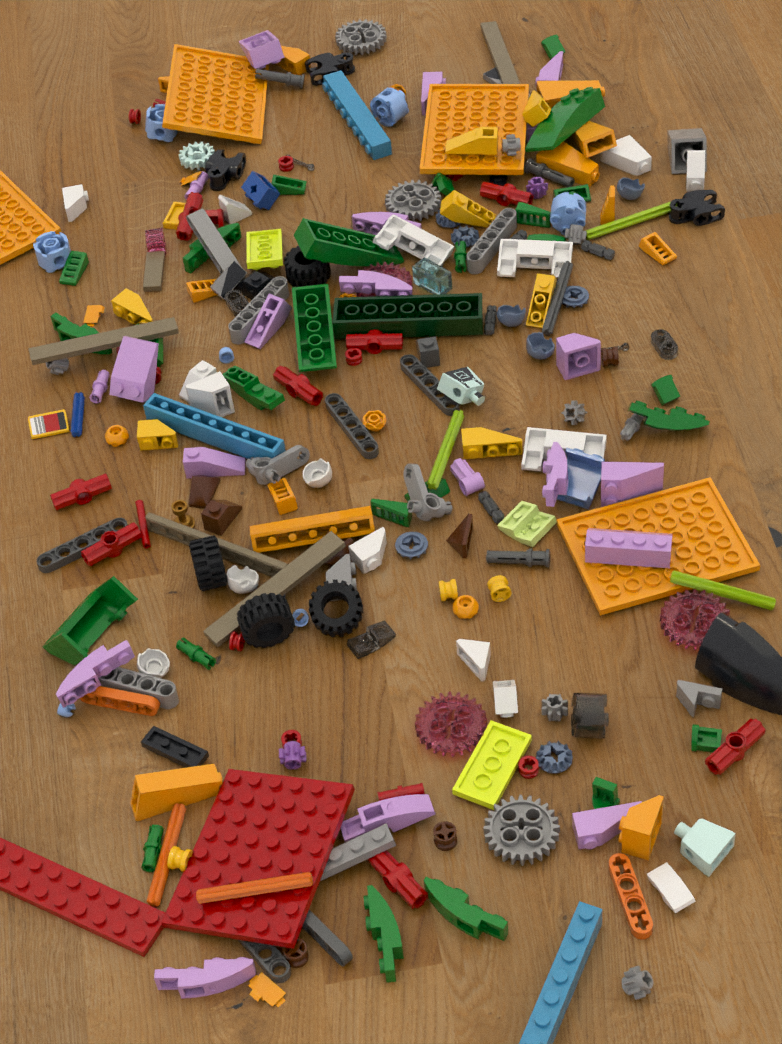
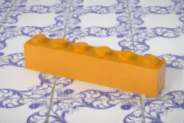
[250,506,375,553]

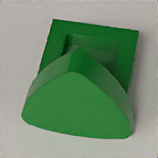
[541,34,566,60]
[432,173,454,196]
[650,375,680,405]
[691,724,722,752]
[592,777,620,809]

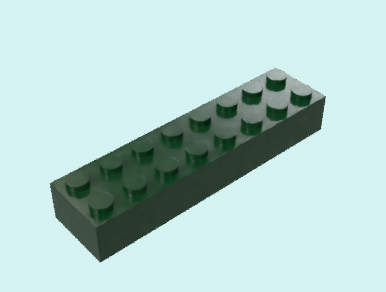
[332,293,483,339]

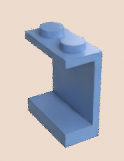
[557,448,605,510]

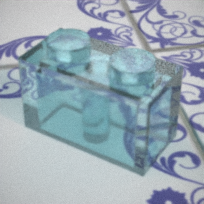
[412,257,452,295]

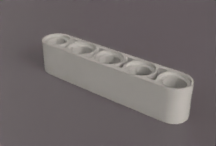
[186,208,245,279]
[466,208,517,275]
[228,276,289,345]
[99,667,179,709]

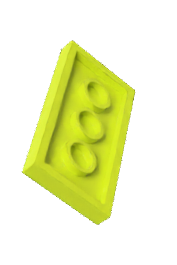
[246,229,283,270]
[452,720,532,810]

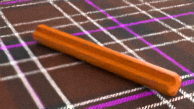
[146,803,186,907]
[196,872,313,904]

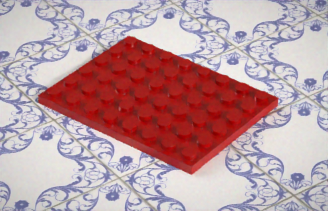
[161,769,355,949]

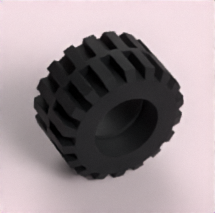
[284,245,331,287]
[189,535,227,591]
[309,580,363,637]
[237,593,295,648]

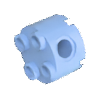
[370,87,409,127]
[145,104,178,142]
[550,192,586,236]
[33,231,71,273]

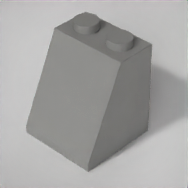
[667,128,707,174]

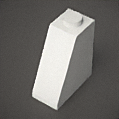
[600,135,652,176]

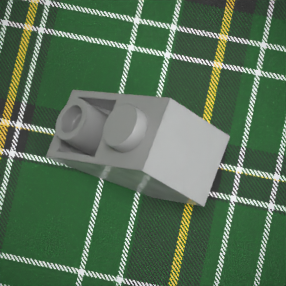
[326,554,357,601]

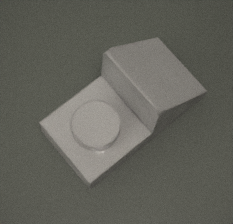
[676,680,722,718]

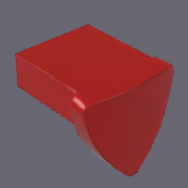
[205,209,225,228]

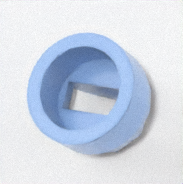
[219,347,234,364]
[292,609,309,627]
[57,703,76,717]

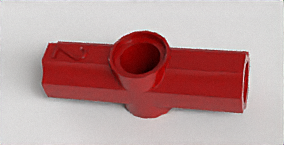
[480,182,534,206]
[176,192,203,241]
[346,329,403,354]
[273,365,323,407]
[50,473,112,510]
[80,522,142,567]
[705,718,766,775]
[368,850,428,909]

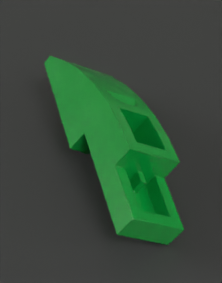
[183,223,242,274]
[50,312,113,354]
[222,366,285,410]
[627,400,710,431]
[424,877,509,941]
[363,885,404,983]

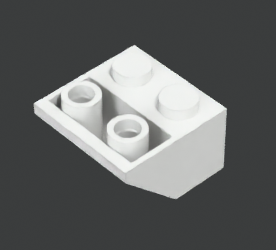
[185,371,235,417]

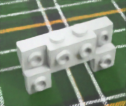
[373,214,455,275]
[497,239,573,280]
[521,427,607,471]

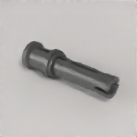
[255,68,305,89]
[524,158,575,187]
[486,548,550,568]

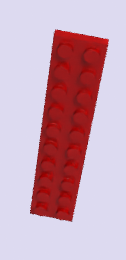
[0,838,165,957]

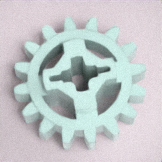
[178,141,215,170]

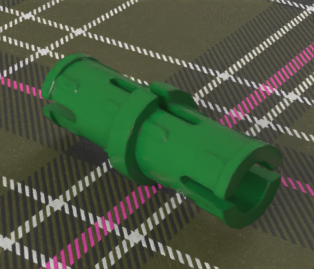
[454,241,467,273]
[176,637,216,670]
[141,824,164,872]

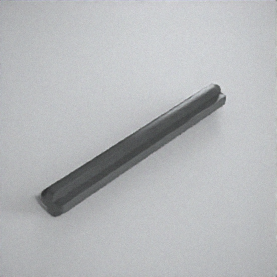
[542,261,573,336]

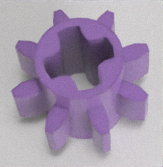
[526,177,548,199]
[279,741,306,770]

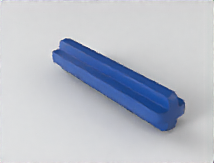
[71,392,85,437]

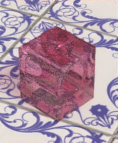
[145,228,166,255]

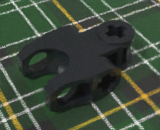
[305,52,355,86]
[205,149,246,191]
[669,190,725,226]

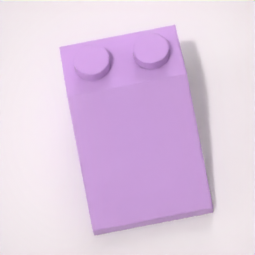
[239,30,285,69]
[109,336,159,403]
[601,462,664,507]

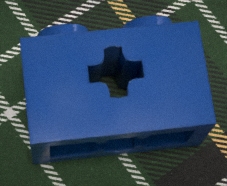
[241,171,280,210]

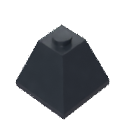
[234,269,275,300]

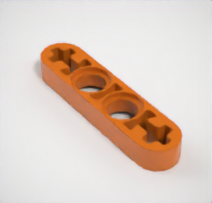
[79,686,160,716]
[609,853,653,940]

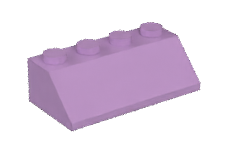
[585,528,673,568]

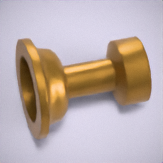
[171,500,196,528]

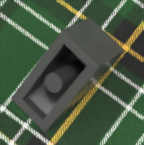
[415,336,440,368]

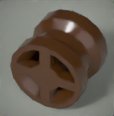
[601,347,619,367]
[433,821,457,851]
[283,937,309,968]

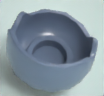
[617,177,645,200]
[497,305,526,327]
[526,332,555,360]

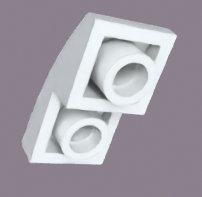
[647,862,696,913]

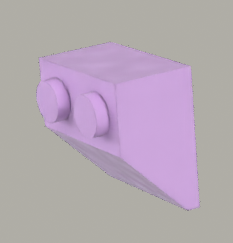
[556,333,601,380]

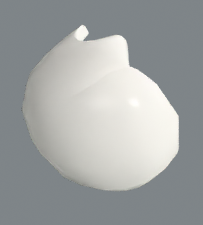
[303,458,332,488]
[226,565,259,594]
[137,648,170,678]

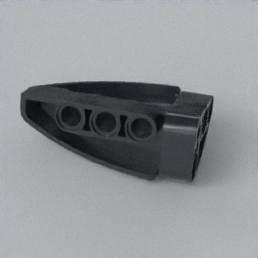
[695,612,782,715]

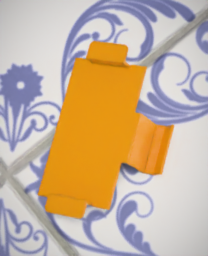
[180,171,202,186]
[83,305,105,327]
[248,972,286,1007]

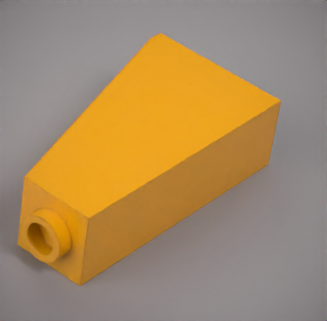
[536,80,605,108]
[573,121,617,158]
[536,141,600,188]
[130,764,222,821]

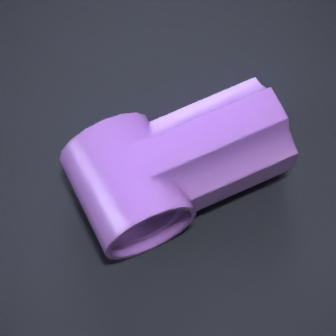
[450,458,485,496]

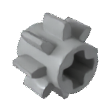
[502,134,521,156]
[565,224,587,245]
[46,358,69,375]
[561,400,588,425]
[541,694,568,721]
[622,966,653,1000]

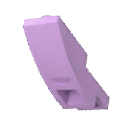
[352,212,422,235]
[339,270,413,296]
[542,442,568,507]
[56,640,135,708]
[341,794,436,842]
[154,957,256,999]

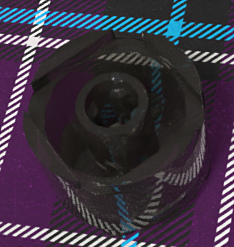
[571,693,609,739]

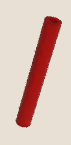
[135,500,151,549]

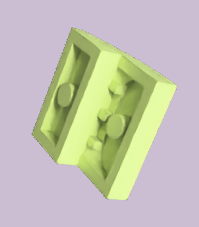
[497,501,557,547]

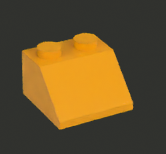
[618,795,664,861]

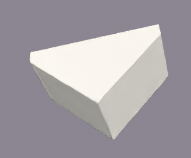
[218,195,253,224]
[456,639,491,682]

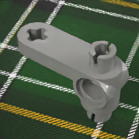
[246,445,310,484]
[403,463,452,521]

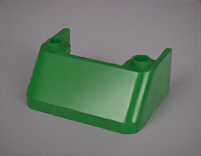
[42,576,138,666]

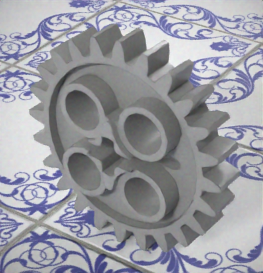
[335,19,387,55]
[385,180,441,222]
[483,795,560,866]

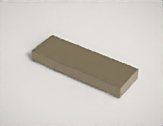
[143,251,165,292]

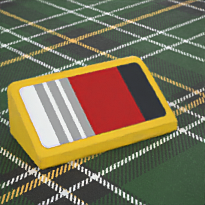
[28,409,70,439]

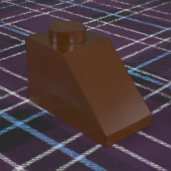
[201,500,242,536]

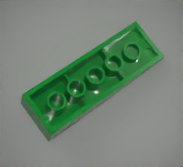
[525,87,605,152]
[294,218,405,266]
[292,284,337,372]

